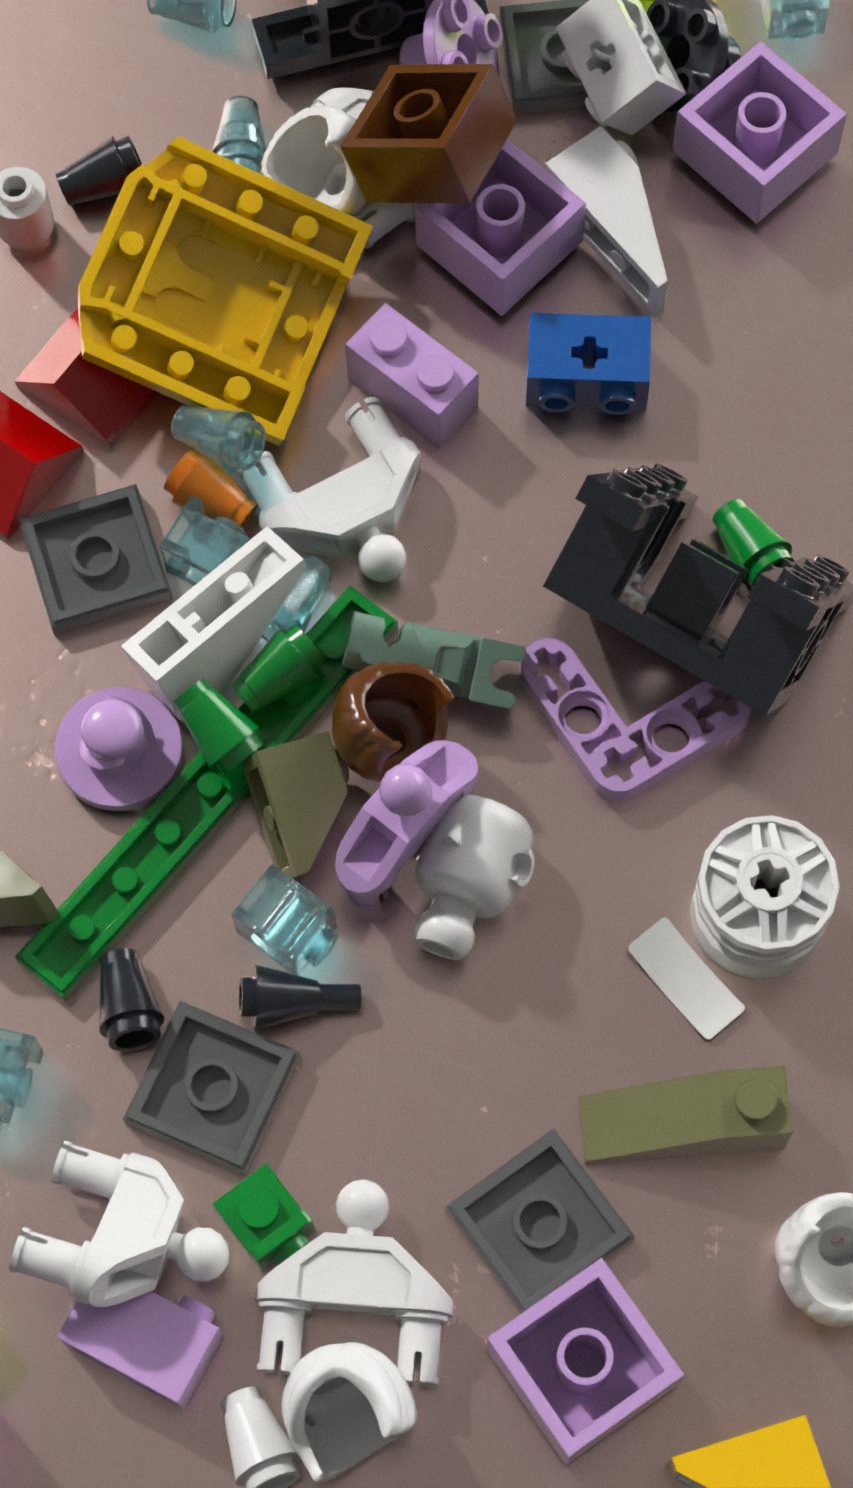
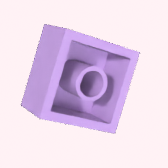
[672,41,847,224]
[415,139,586,316]
[486,1258,684,1465]

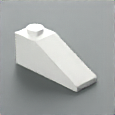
[545,126,668,317]
[121,526,308,722]

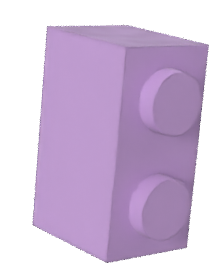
[345,303,479,448]
[57,1291,224,1411]

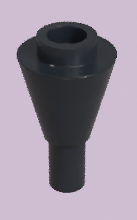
[238,964,362,1030]

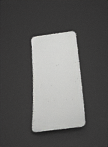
[628,917,745,1040]

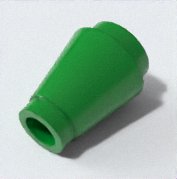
[712,499,795,588]
[230,623,327,714]
[173,678,264,776]

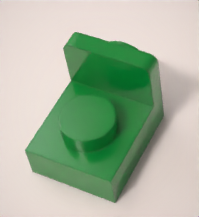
[212,1163,316,1272]

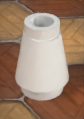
[220,1386,301,1488]

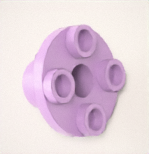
[400,0,503,76]
[54,687,183,811]

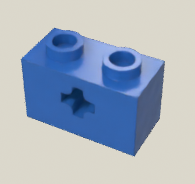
[526,313,652,415]

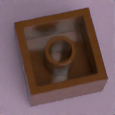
[340,64,517,204]

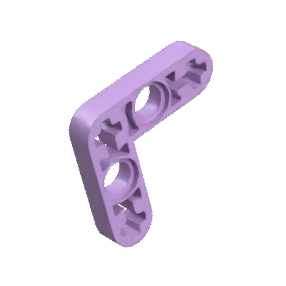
[520,638,752,802]

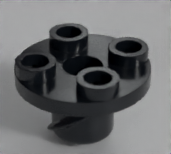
[646,0,742,114]

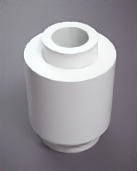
[0,167,54,251]

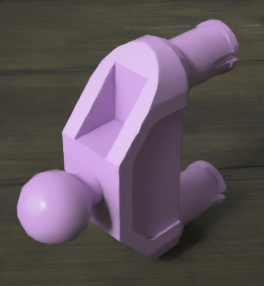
[335,740,478,909]

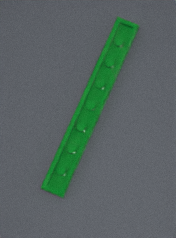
[14,585,398,1003]

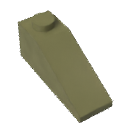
[579,1066,793,1164]

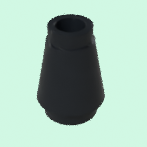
[55,135,142,206]
[99,948,165,1051]

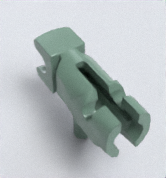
[342,611,526,709]

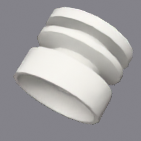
[690,815,840,980]

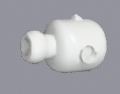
[414,795,535,960]

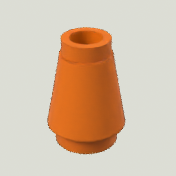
[163,449,258,534]

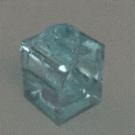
[231,864,338,976]

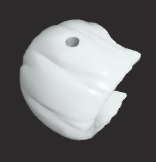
[261,105,367,216]
[775,1192,853,1328]
[281,1342,417,1483]

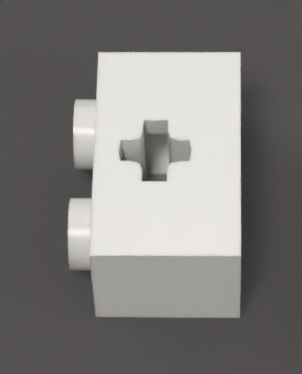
[556,0,686,135]

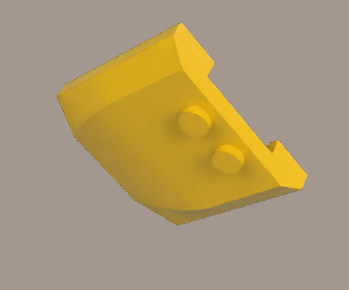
[77,136,373,446]

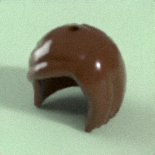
[332,662,455,783]

